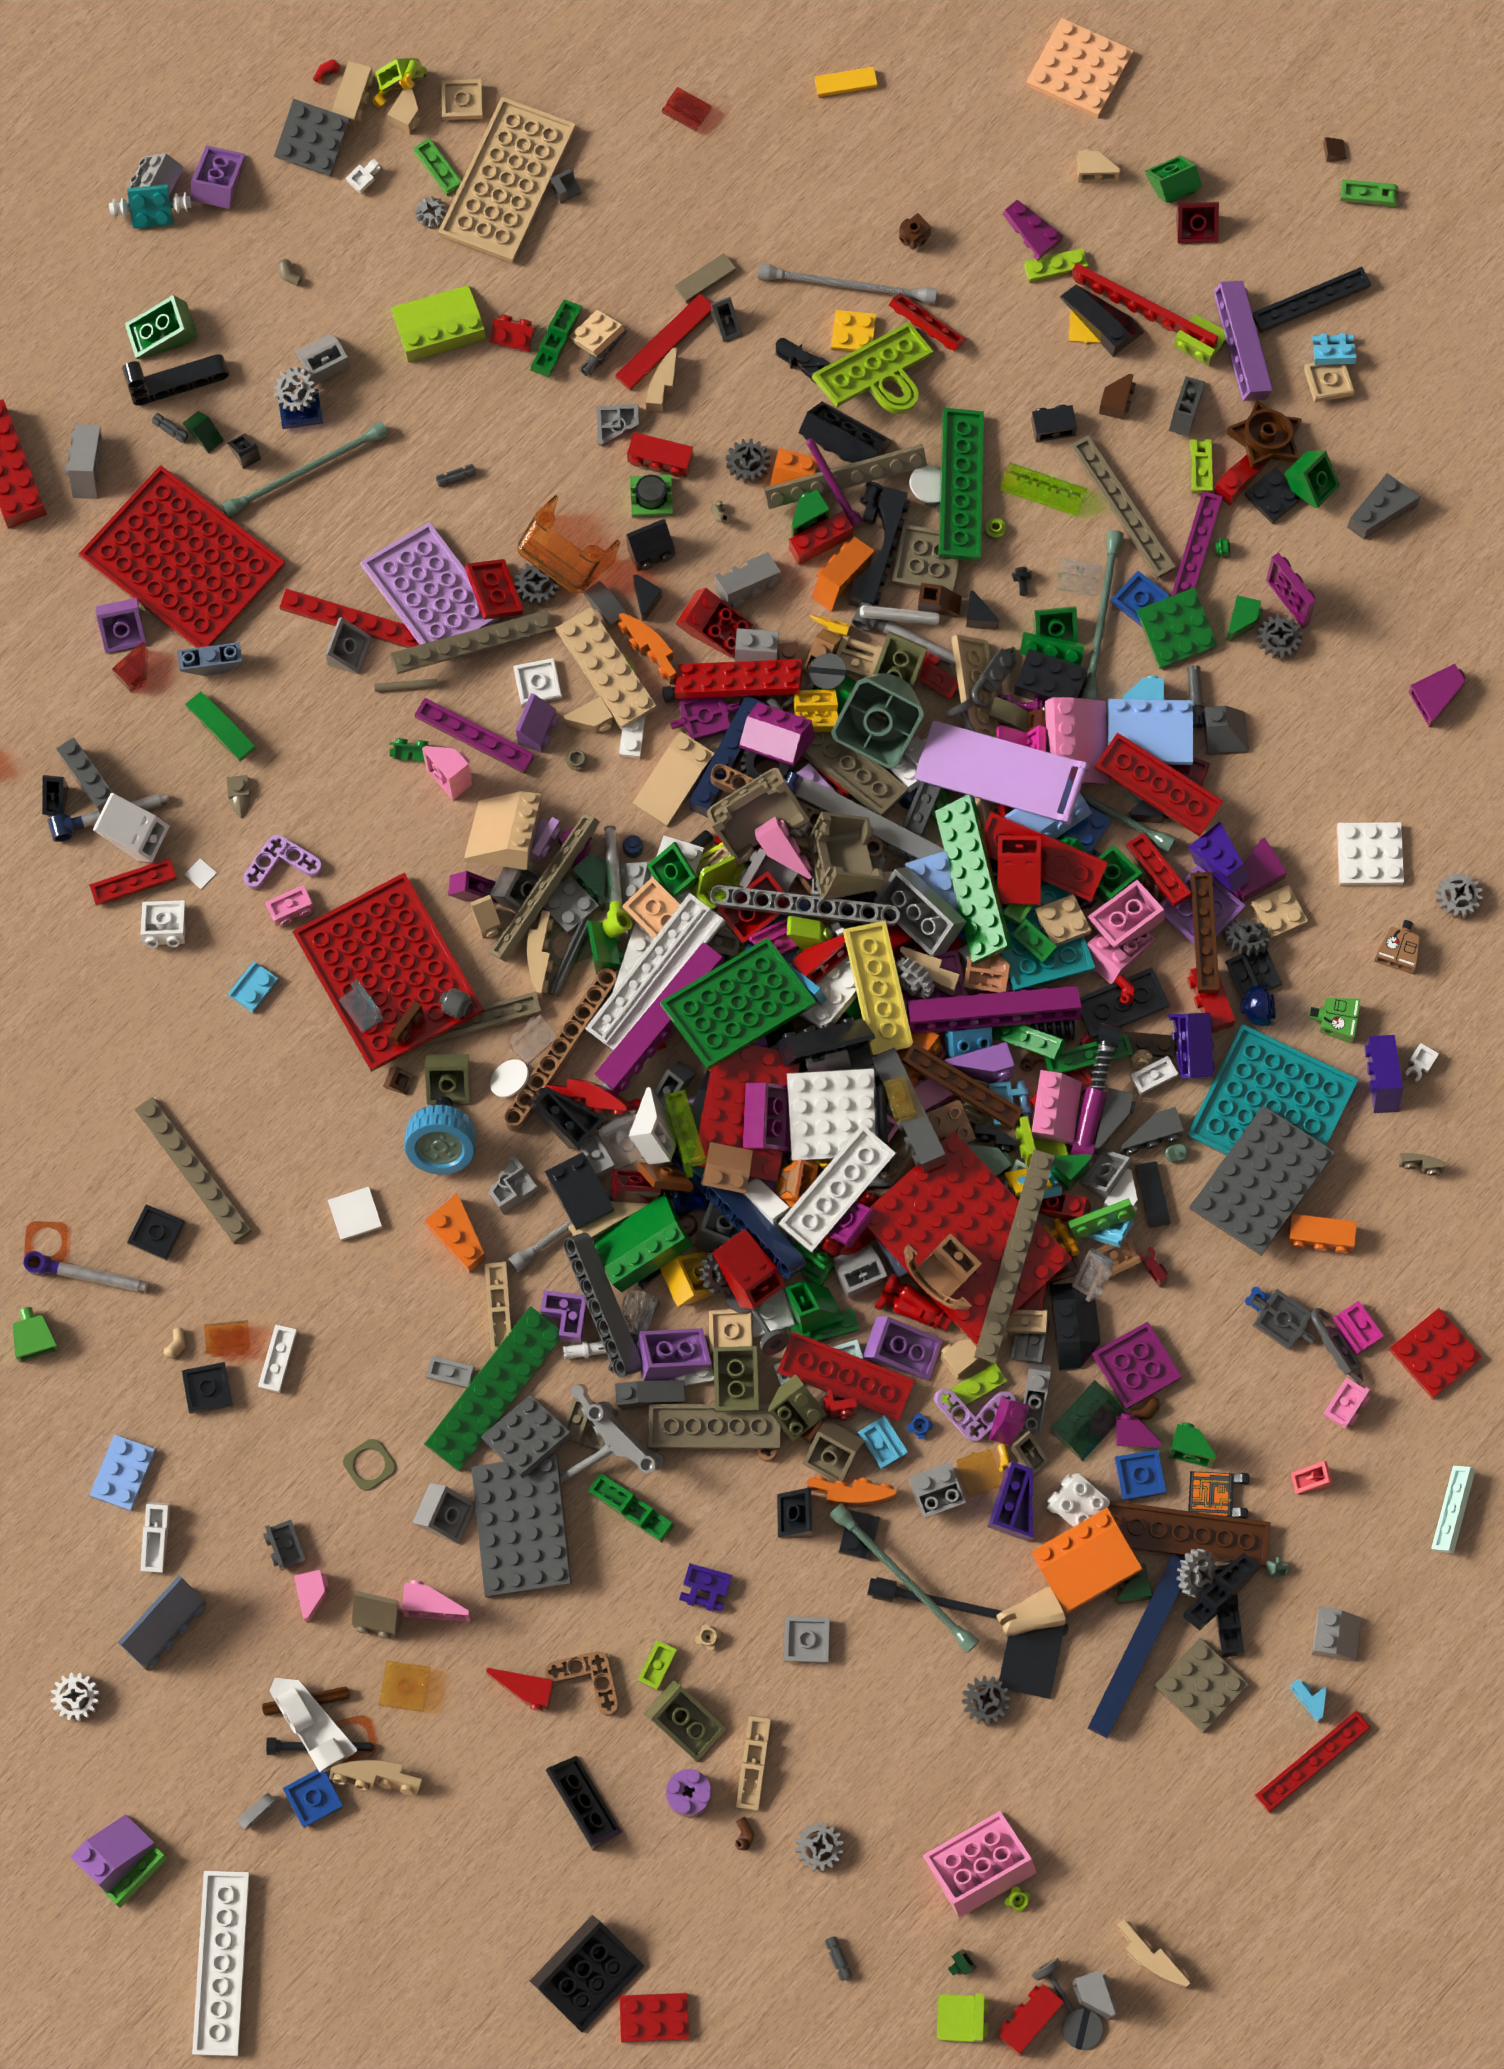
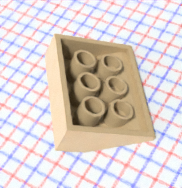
[464,791,541,870]

